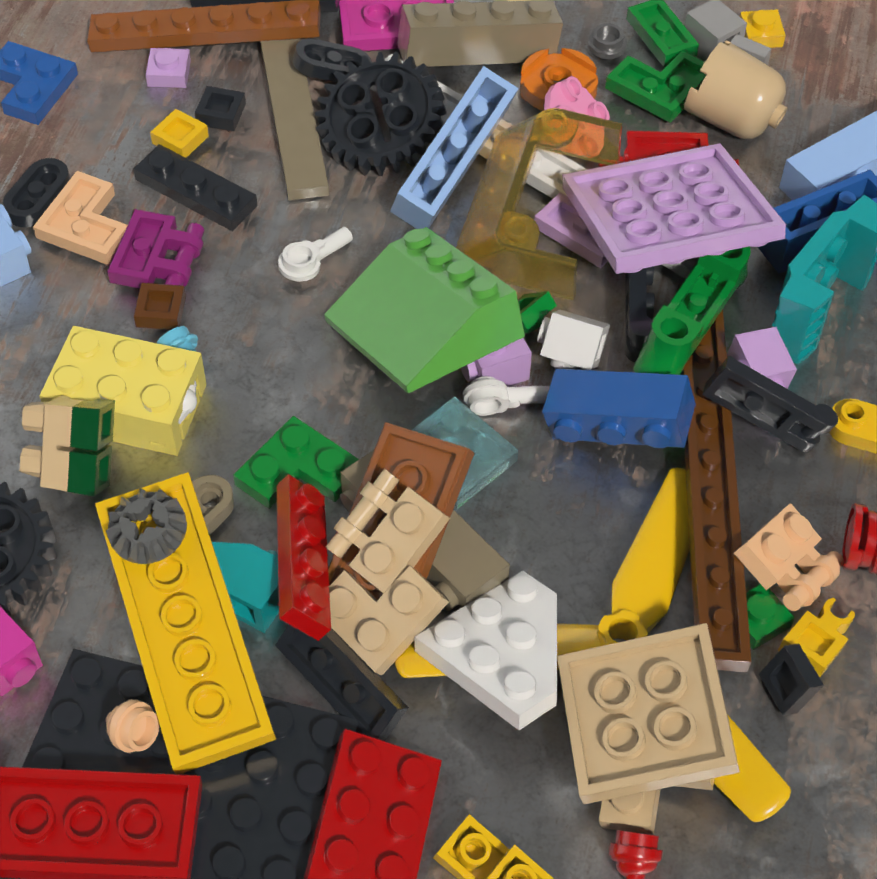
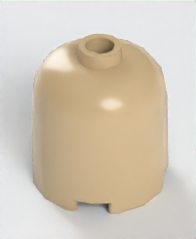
[684,40,788,139]

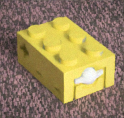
[39,326,207,456]

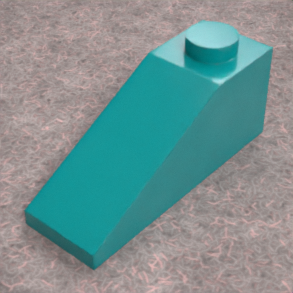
[212,542,279,633]

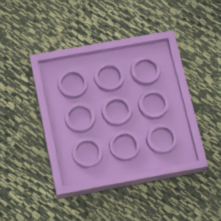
[562,143,786,274]

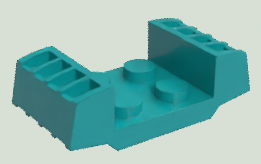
[772,195,877,364]

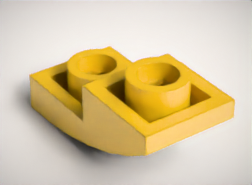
[433,814,554,879]

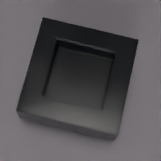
[195,86,246,131]
[759,644,824,716]

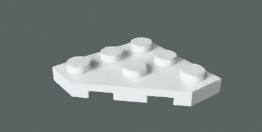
[414,571,557,730]

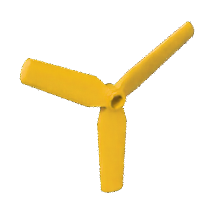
[394,467,791,822]

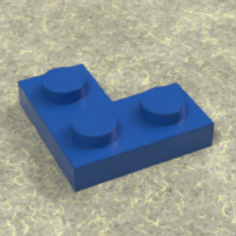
[0,41,78,125]

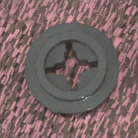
[106,488,187,564]

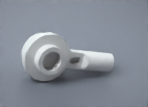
[278,227,353,282]
[463,376,550,416]

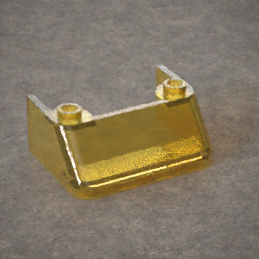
[456,108,622,300]

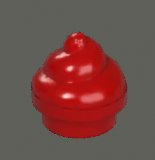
[609,830,663,879]

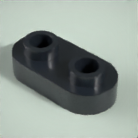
[292,38,372,82]
[3,158,70,228]

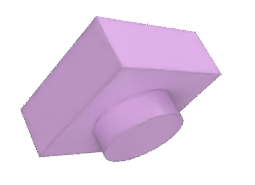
[146,48,191,88]

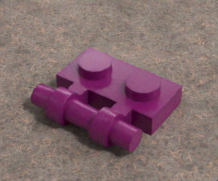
[107,209,205,288]

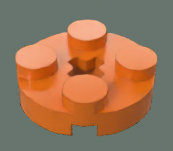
[520,48,598,112]

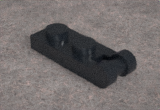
[625,266,655,362]
[702,356,838,452]

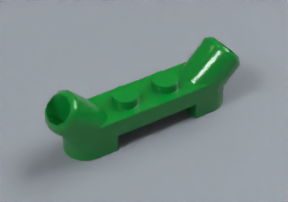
[633,246,751,375]

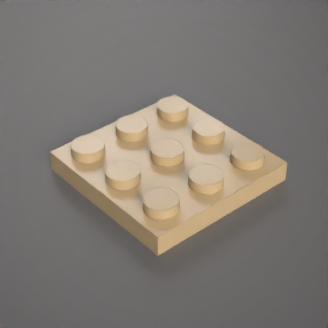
[557,623,740,804]

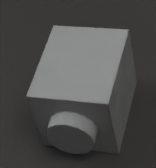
[685,0,747,61]

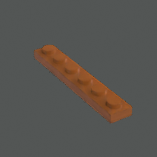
[87,0,321,52]

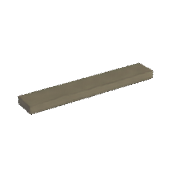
[260,39,329,201]

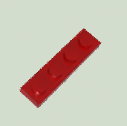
[277,474,331,641]

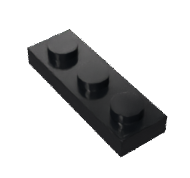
[133,144,258,232]
[275,625,409,741]

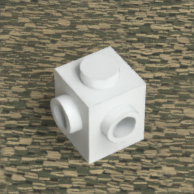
[537,309,610,370]

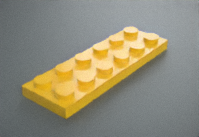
[95,472,276,775]

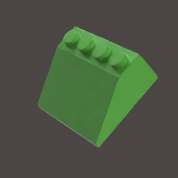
[324,227,525,393]

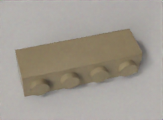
[397,0,563,67]
[340,450,510,612]

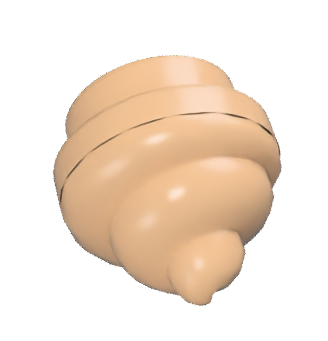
[106,700,160,753]

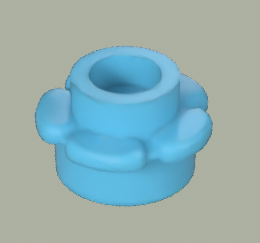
[157,326,198,352]

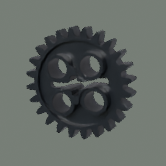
[315,52,447,176]
[0,482,57,616]

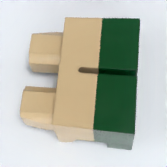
[19,395,115,497]

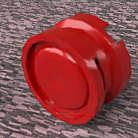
[842,503,877,574]

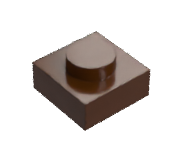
[134,283,186,330]

